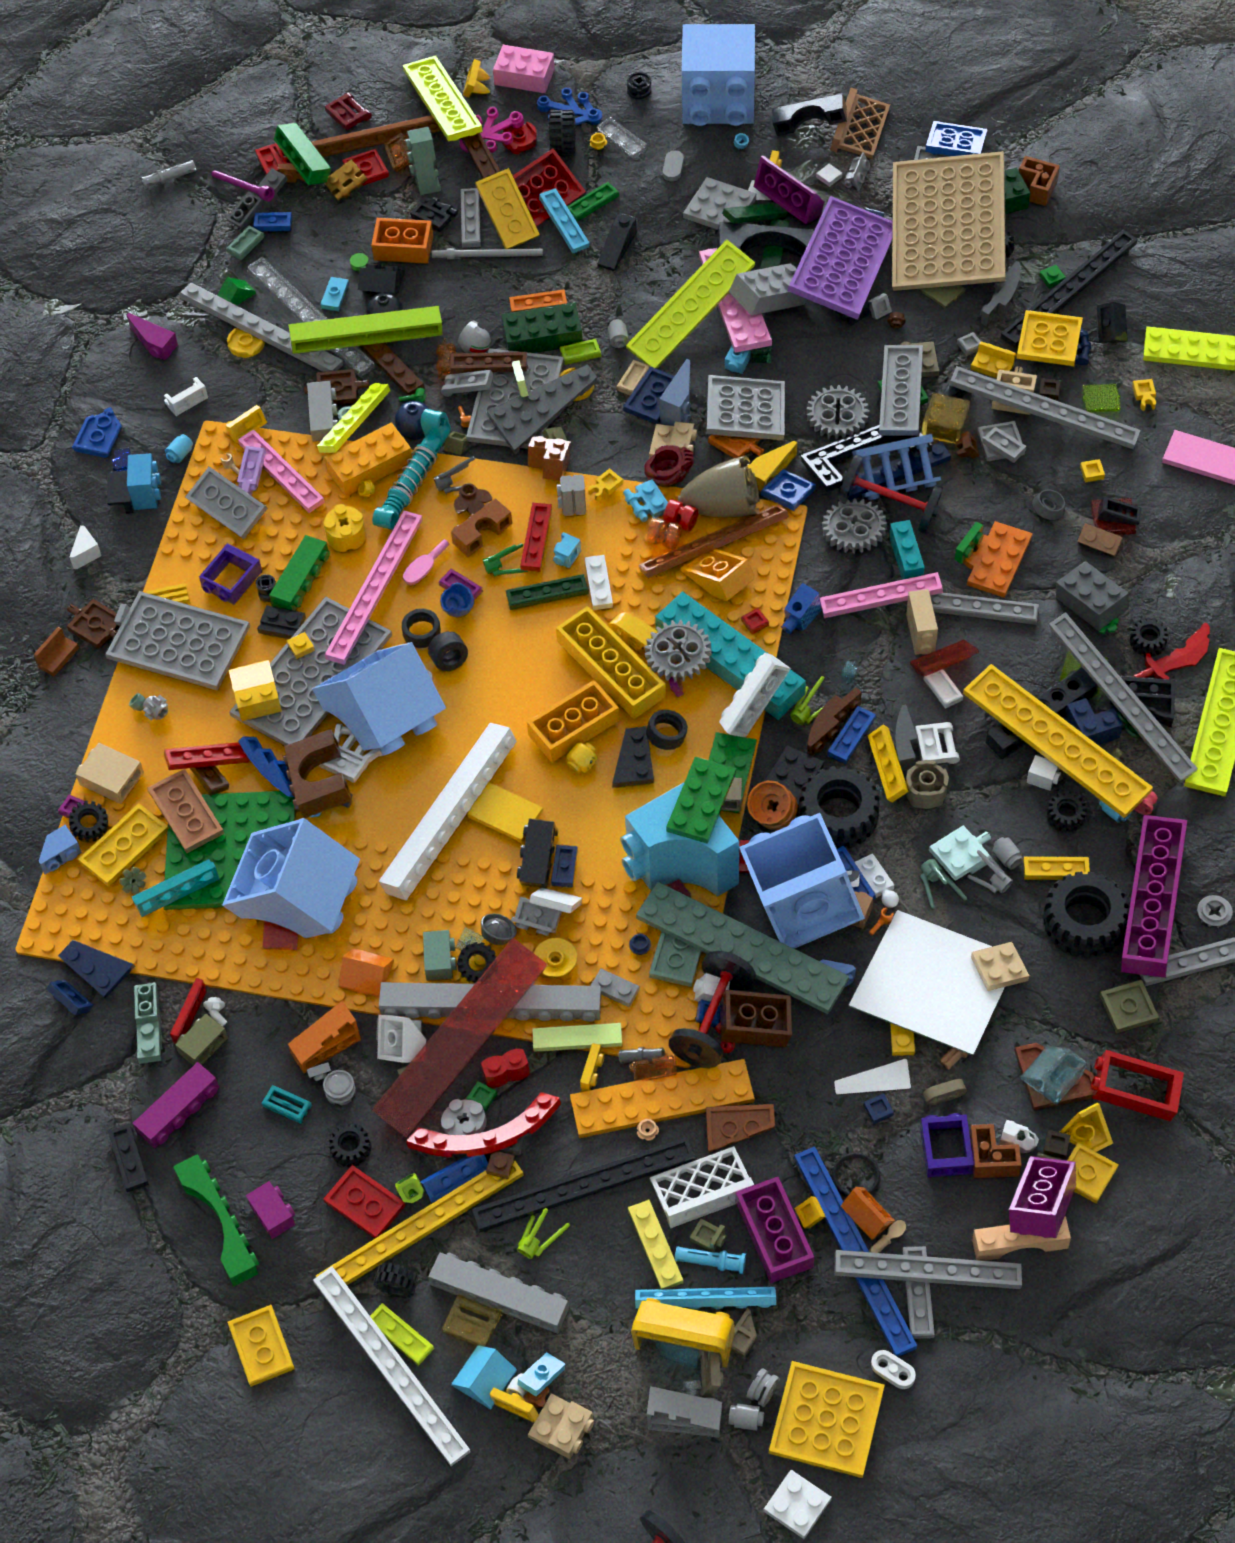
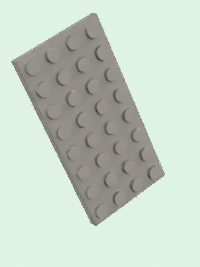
[230,597,392,746]

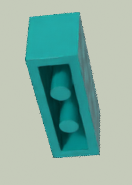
[889,520,925,580]

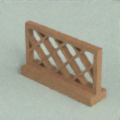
[830,88,890,159]

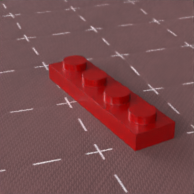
[520,502,552,572]
[164,742,250,770]

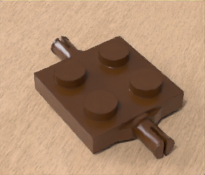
[304,369,369,405]
[67,599,120,649]

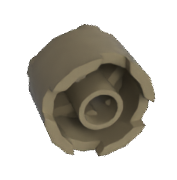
[906,760,949,809]

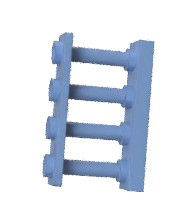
[852,434,941,500]

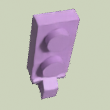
[237,446,266,496]

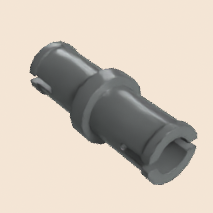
[619,1047,665,1065]

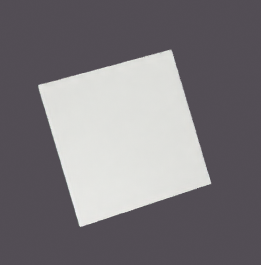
[849,910,1005,1056]

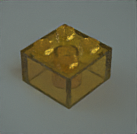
[922,392,971,444]

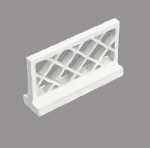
[650,1147,754,1228]

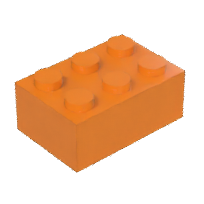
[371,218,433,263]

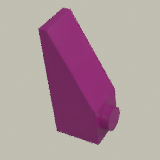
[127,313,178,360]

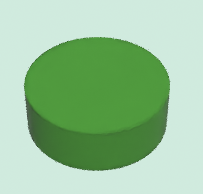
[350,253,369,271]

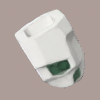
[1000,1120,1039,1153]

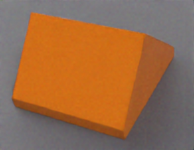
[338,948,394,998]
[841,1187,895,1240]

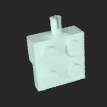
[929,825,991,881]

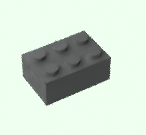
[1056,561,1129,631]

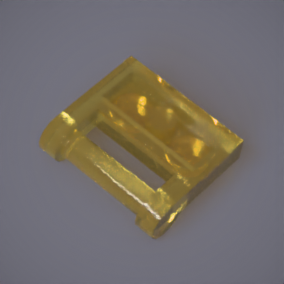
[442,1294,502,1347]

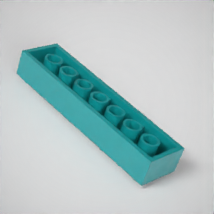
[655,591,806,720]

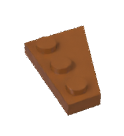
[706,1104,775,1153]

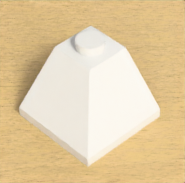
[377,1015,427,1063]

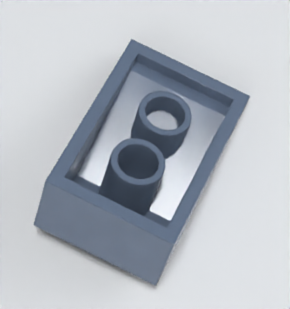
[659,359,691,426]

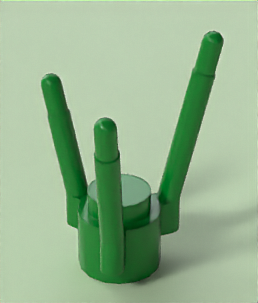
[482,543,528,577]

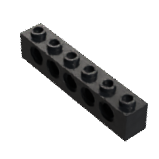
[986,667,1098,759]

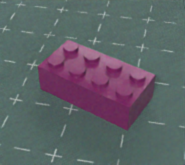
[1009,1156,1076,1238]
[736,1177,814,1283]

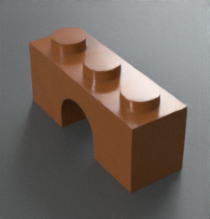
[451,498,512,557]

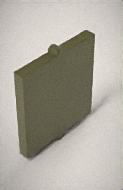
[920,285,966,308]

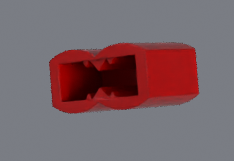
[481,1049,530,1088]

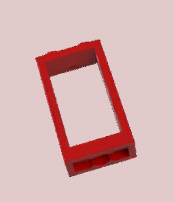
[1091,1050,1184,1121]

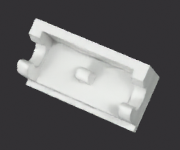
[164,377,208,416]

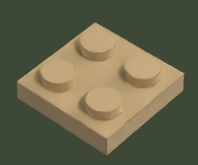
[971,942,1029,991]

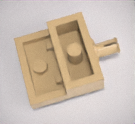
[991,366,1037,415]

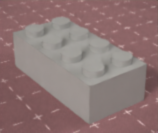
[729,263,807,316]

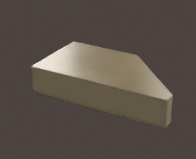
[731,1308,757,1357]

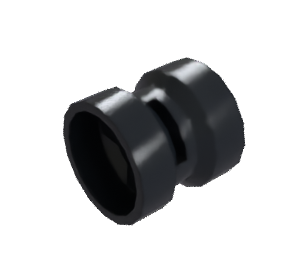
[256,574,276,602]

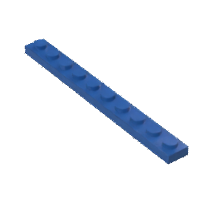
[794,1147,917,1357]

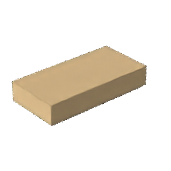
[617,360,650,395]

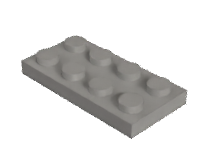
[185,467,268,539]

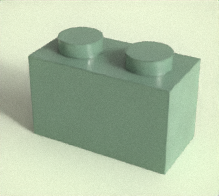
[423,930,456,981]

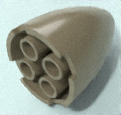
[678,456,760,518]

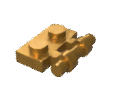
[324,159,368,201]

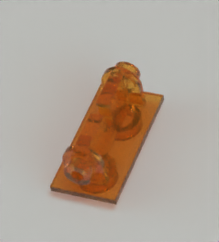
[436,338,456,379]
[629,1054,677,1081]

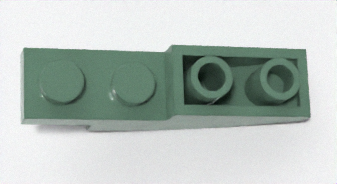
[134,982,162,1064]

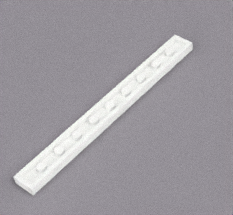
[313,1266,470,1466]

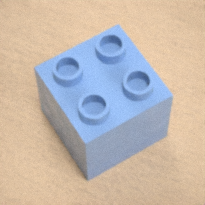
[682,24,755,126]
[739,813,865,949]

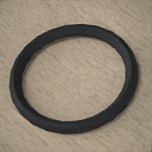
[832,1153,880,1197]

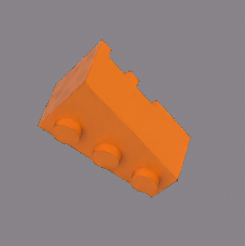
[288,1001,361,1073]

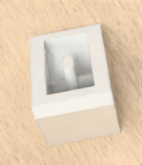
[70,525,101,569]

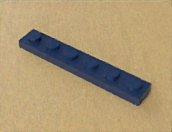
[838,442,951,500]

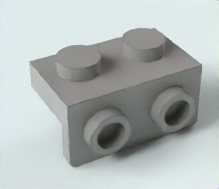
[511,897,562,936]

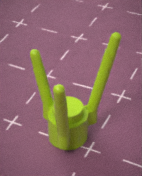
[790,676,824,725]
[517,1208,570,1259]

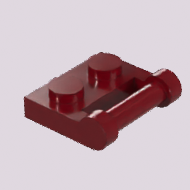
[325,93,372,131]

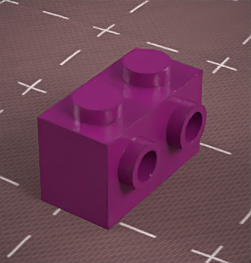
[246,1181,296,1239]

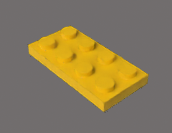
[475,168,540,249]
[78,803,169,887]

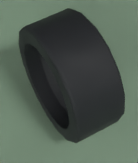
[402,608,441,648]
[646,709,688,750]

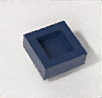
[863,1093,894,1124]

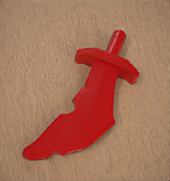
[1132,623,1210,680]

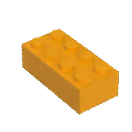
[324,422,412,496]
[527,680,620,763]

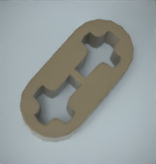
[923,1079,967,1105]

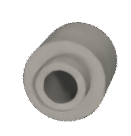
[608,319,629,348]
[992,837,1023,869]
[729,1403,764,1431]

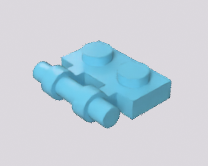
[623,479,668,522]

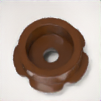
[887,312,906,328]

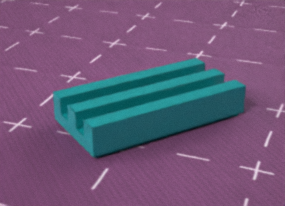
[262,1085,312,1124]

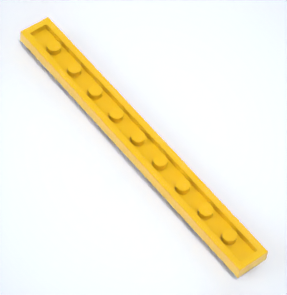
[316,1161,524,1285]

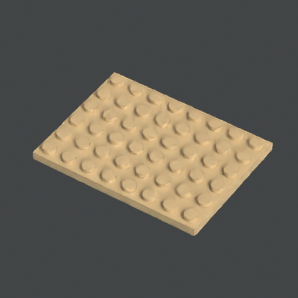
[892,151,1006,291]

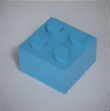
[127,453,161,510]

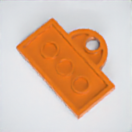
[963,521,1033,598]

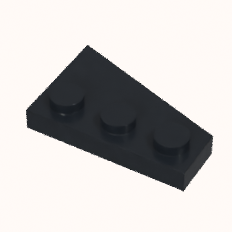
[612,726,654,788]

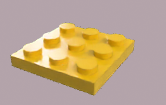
[1017,310,1083,366]

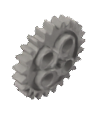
[806,385,869,440]
[822,498,887,553]
[645,620,712,682]

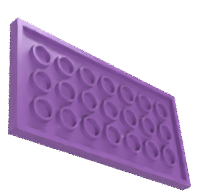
[787,196,893,320]

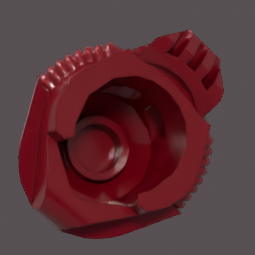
[644,445,694,487]

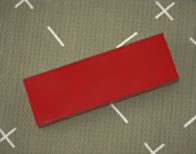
[170,978,207,1044]

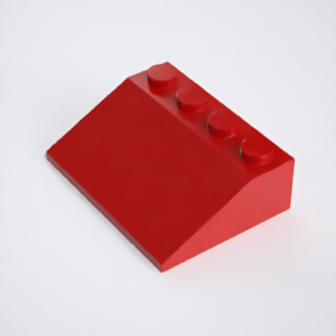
[513,148,586,227]

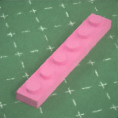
[238,430,325,513]
[820,572,943,618]

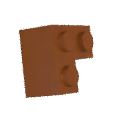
[1019,156,1060,206]
[528,436,570,481]
[969,1124,1022,1178]

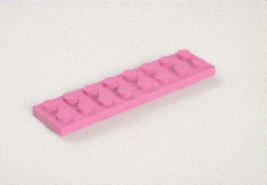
[699,248,772,353]

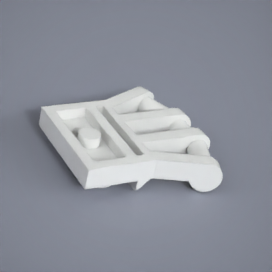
[319,724,383,783]

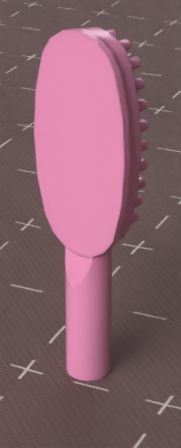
[403,539,449,586]

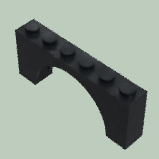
[717,222,814,258]

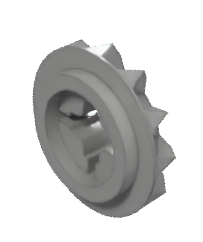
[1197,895,1233,928]

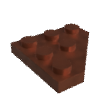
[1014,1043,1094,1111]

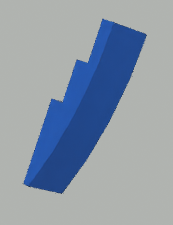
[238,736,294,797]

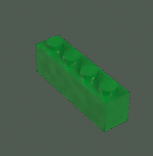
[274,123,331,185]
[269,535,330,611]

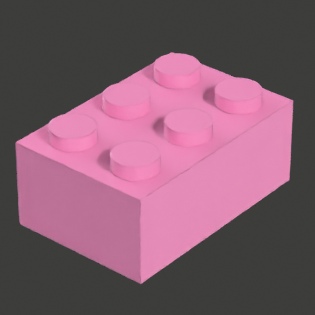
[493,45,555,93]

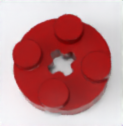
[501,122,537,154]

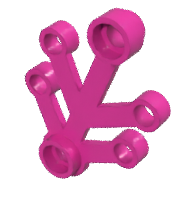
[459,107,524,153]

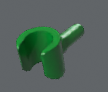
[399,388,426,403]

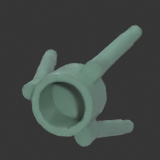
[920,859,967,909]

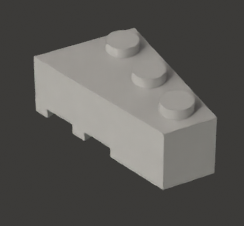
[647,1386,722,1437]

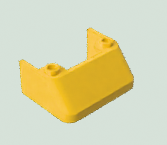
[631,1298,735,1368]

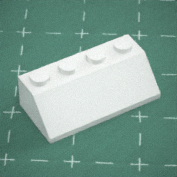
[719,653,791,737]

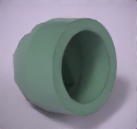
[129,693,146,711]

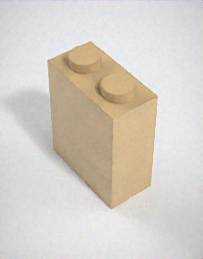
[906,589,938,655]
[76,743,144,804]

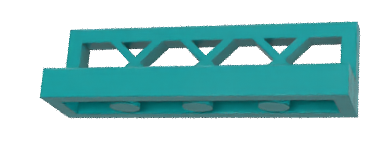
[132,859,219,917]

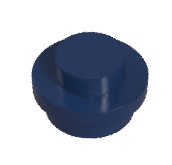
[629,934,651,955]

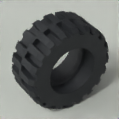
[798,766,880,849]
[1043,871,1129,958]

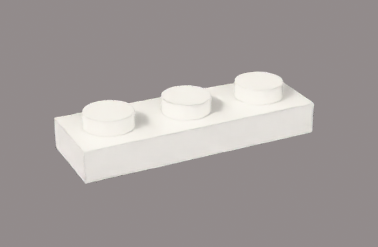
[585,555,613,610]

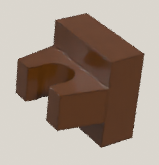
[955,431,979,459]

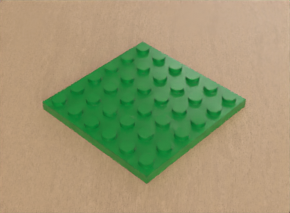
[163,791,296,910]

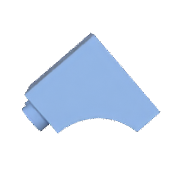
[312,642,446,755]
[222,818,360,938]

